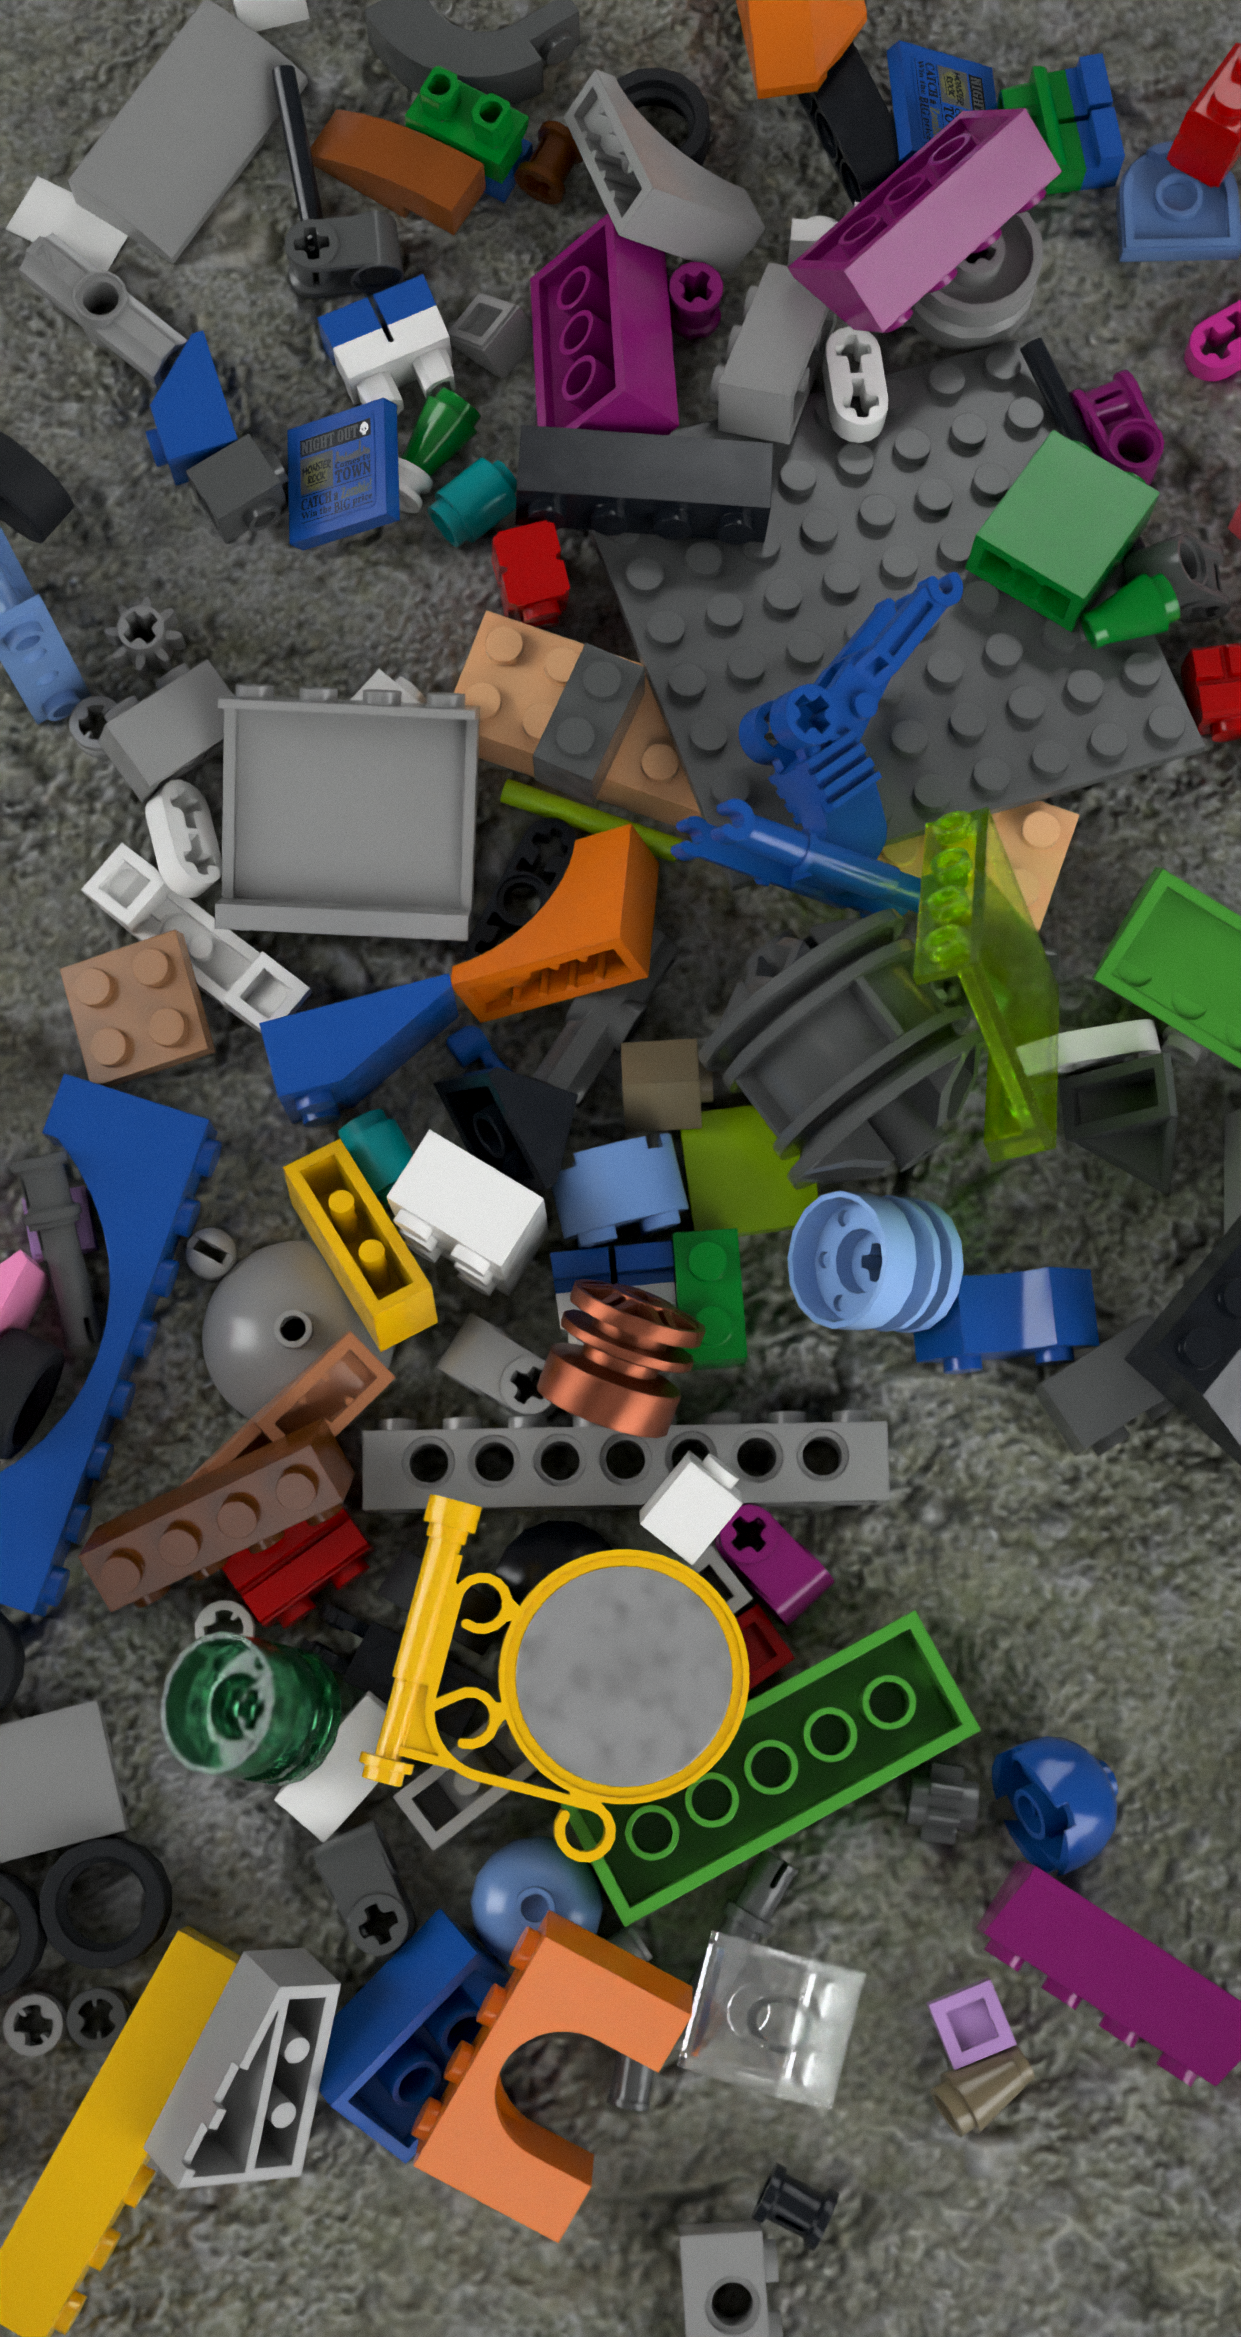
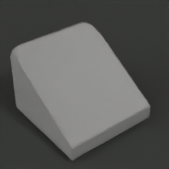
[448,293,533,378]

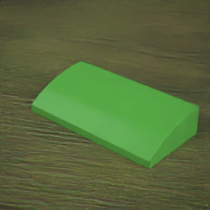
[1092,866,1241,1069]

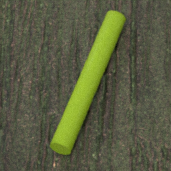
[500,778,683,863]

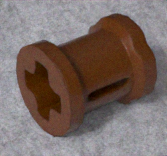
[514,120,583,205]

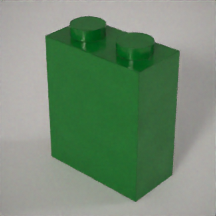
[965,430,1160,632]

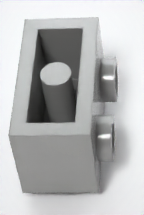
[98,659,232,803]

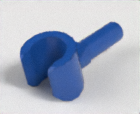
[446,1025,514,1072]

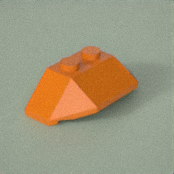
[736,0,867,99]

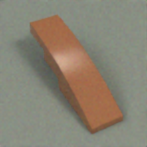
[181,1331,396,1486]

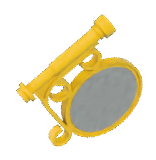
[359,1494,749,1863]

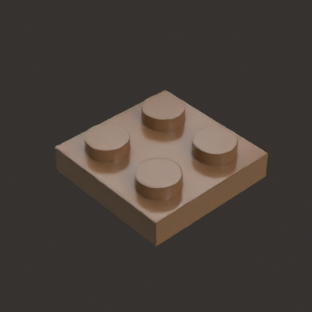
[60,930,216,1088]

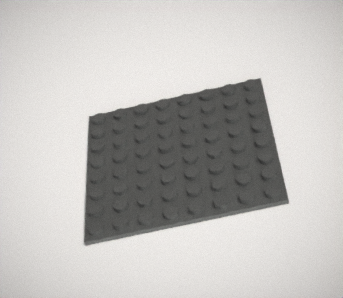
[589,339,1206,891]

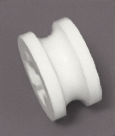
[398,457,433,513]
[195,1600,256,1659]

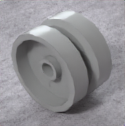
[910,211,1044,352]

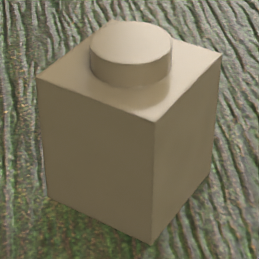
[621,1038,713,1133]

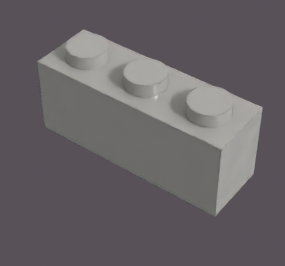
[710,262,837,444]

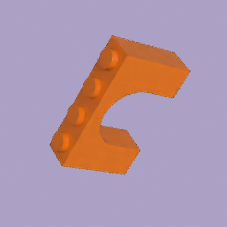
[411,1910,693,2243]

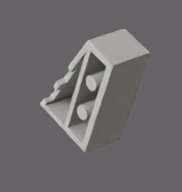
[143,1948,341,2189]

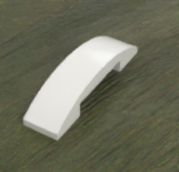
[81,843,312,1033]

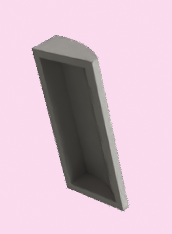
[68,0,308,264]

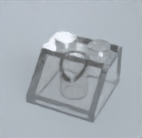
[677,1930,865,2110]

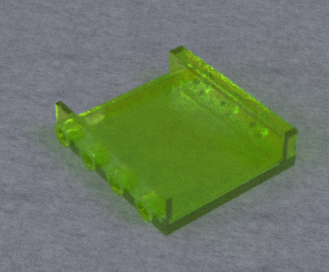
[913,807,1059,1163]

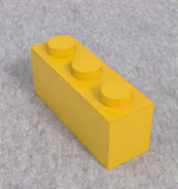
[283,1139,438,1352]

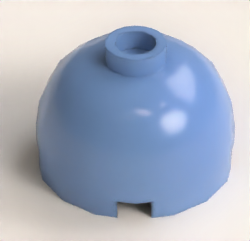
[470,1835,603,1968]

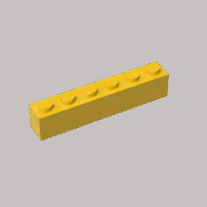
[0,1926,241,2337]

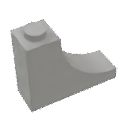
[564,69,765,275]

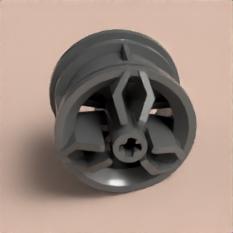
[698,909,996,1190]

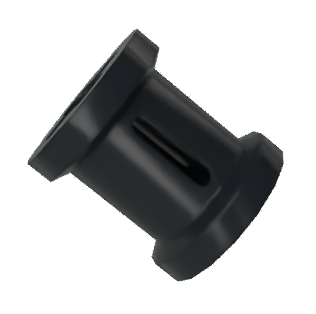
[752,2162,839,2251]

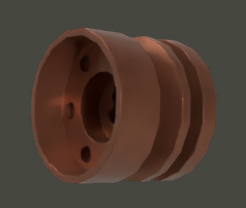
[537,1279,706,1438]

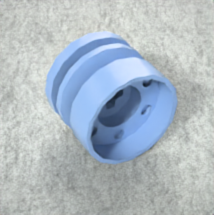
[787,1190,964,1333]

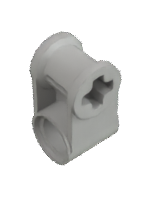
[436,1313,559,1417]

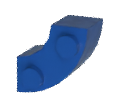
[913,1267,1100,1374]

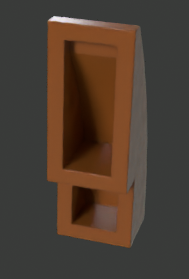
[310,109,486,235]

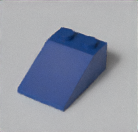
[259,973,459,1127]

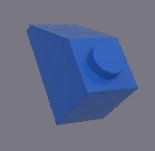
[145,331,238,486]

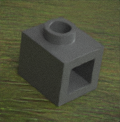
[186,433,289,544]

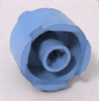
[551,1133,689,1250]

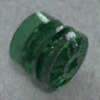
[160,1631,342,1786]

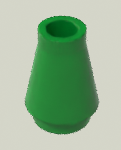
[400,387,481,478]
[1080,573,1180,650]

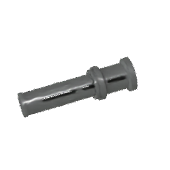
[9,1150,104,1349]

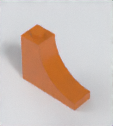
[451,824,659,1023]

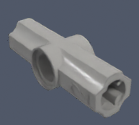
[18,233,188,386]

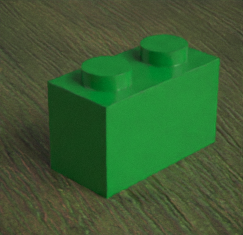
[672,1228,748,1371]

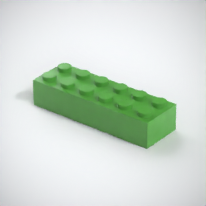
[561,1610,981,1927]

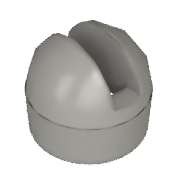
[185,1228,239,1281]

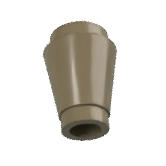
[930,2045,1035,2137]

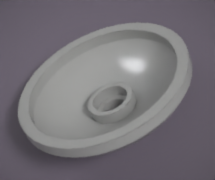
[202,1241,395,1419]

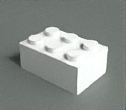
[386,1129,549,1296]

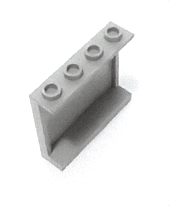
[215,683,480,941]

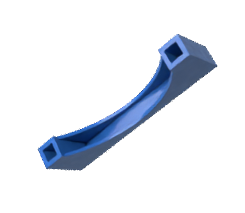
[0,1073,222,1617]

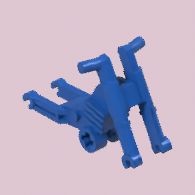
[670,572,970,918]

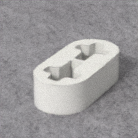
[822,326,889,443]
[145,779,222,898]
[1037,1019,1161,1076]

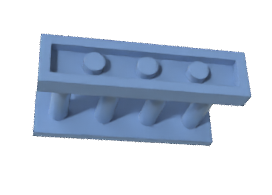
[0,526,91,725]

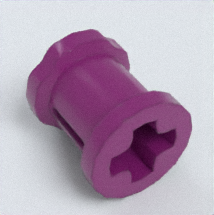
[669,262,723,340]

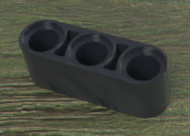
[797,41,905,206]

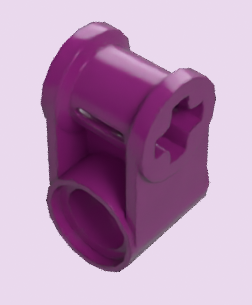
[1069,369,1164,486]
[714,1504,835,1628]

